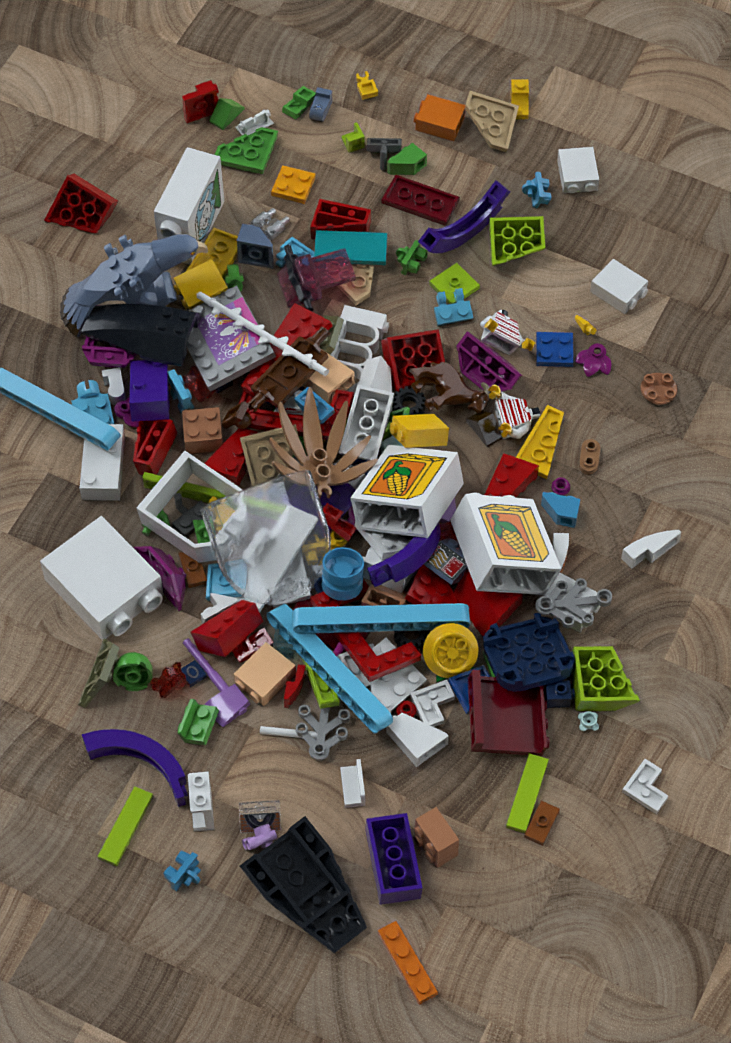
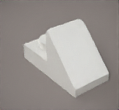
[201,593,238,624]

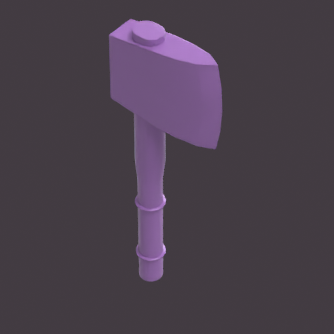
[183,638,250,727]

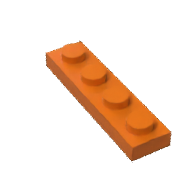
[378,921,438,1004]

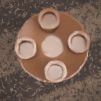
[640,373,677,405]

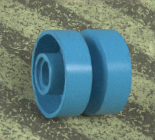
[322,547,364,600]

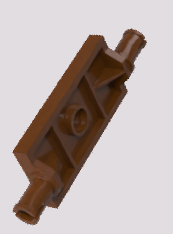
[248,326,330,412]

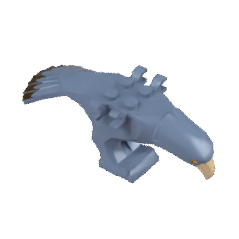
[60,234,208,337]

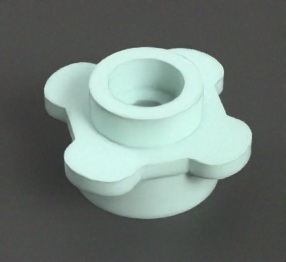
[578,711,599,731]

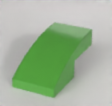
[282,86,316,119]

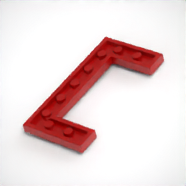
[234,390,355,440]
[310,579,422,682]

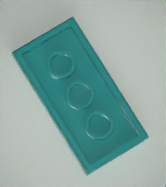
[314,230,387,265]

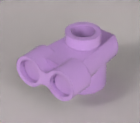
[242,824,277,850]

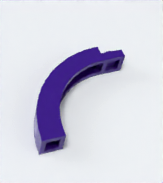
[418,180,510,253]
[367,522,440,587]
[82,729,188,807]

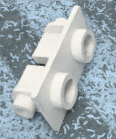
[236,110,274,135]

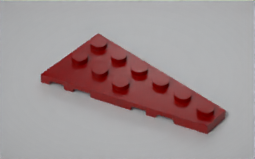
[241,303,333,396]

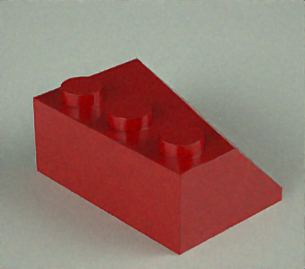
[44,173,118,234]
[381,329,445,392]
[453,569,523,638]

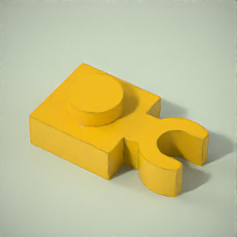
[356,71,378,100]

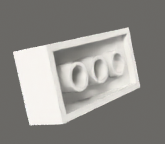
[339,384,394,461]

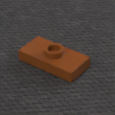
[178,552,207,588]
[524,800,560,846]

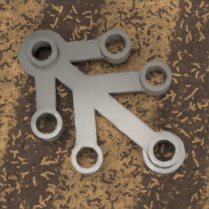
[536,578,612,629]
[296,705,350,761]

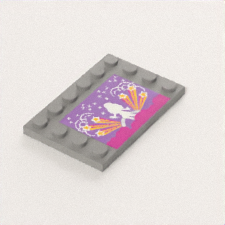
[186,285,276,392]

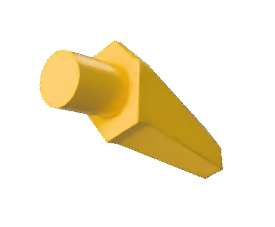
[575,315,597,335]

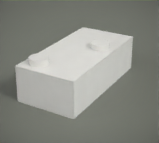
[80,424,125,501]

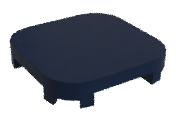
[483,613,574,692]

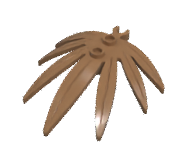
[269,387,378,499]

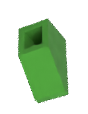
[387,143,427,175]

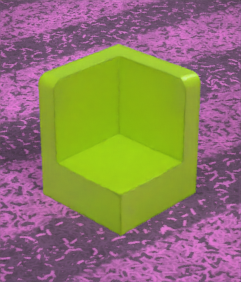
[342,122,365,153]

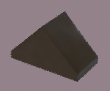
[466,411,503,447]

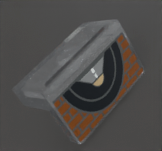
[239,800,281,833]

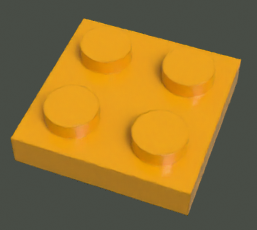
[271,165,316,204]

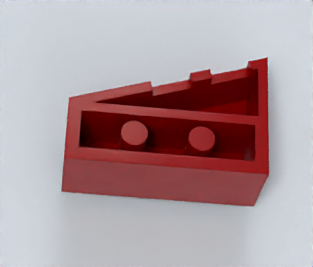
[310,199,371,239]
[133,419,178,475]
[204,428,258,487]
[484,453,539,498]
[190,600,264,657]

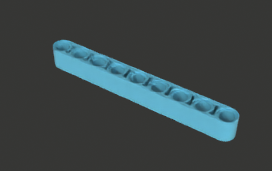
[0,368,121,451]
[292,603,470,634]
[267,604,393,733]

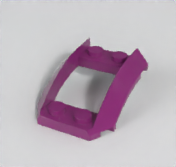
[82,305,137,368]

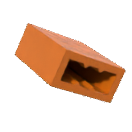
[413,94,466,141]

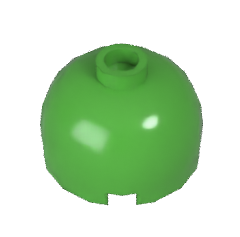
[113,652,153,691]

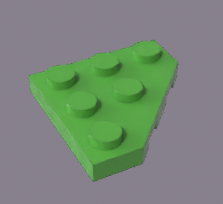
[215,127,278,174]

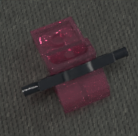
[277,244,356,311]

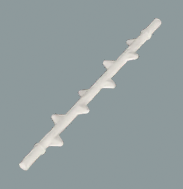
[197,292,329,376]

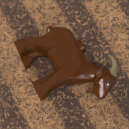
[409,362,491,414]

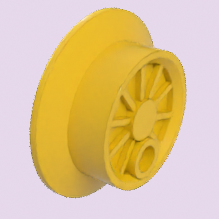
[423,623,478,678]

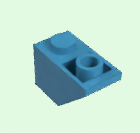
[541,492,580,528]

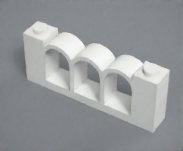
[330,305,389,394]

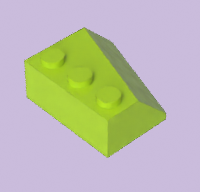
[489,216,545,266]
[571,646,640,711]

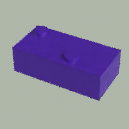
[129,360,169,422]
[365,813,423,905]

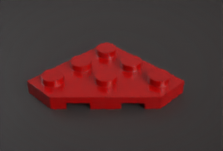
[404,565,458,605]

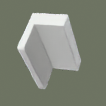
[340,759,365,808]

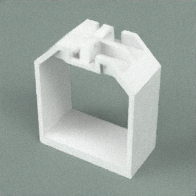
[137,451,249,563]

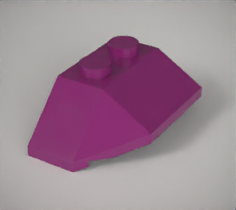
[456,331,522,393]
[134,546,186,612]

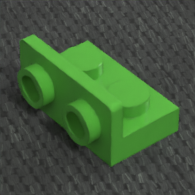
[178,699,219,745]

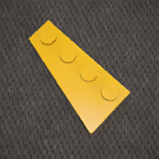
[516,405,564,479]

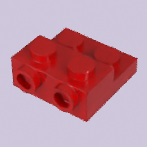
[182,80,219,123]

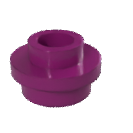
[551,477,570,496]

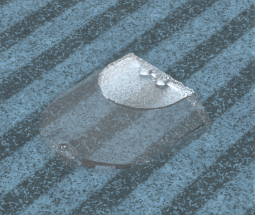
[200,470,331,605]

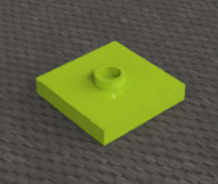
[429,263,480,304]

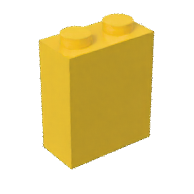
[173,259,228,310]
[390,414,449,448]

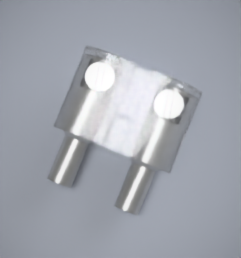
[248,208,290,242]

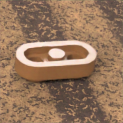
[579,439,600,475]

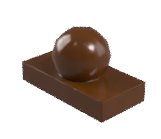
[221,402,252,429]

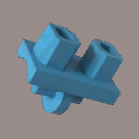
[522,172,551,208]
[163,851,201,892]

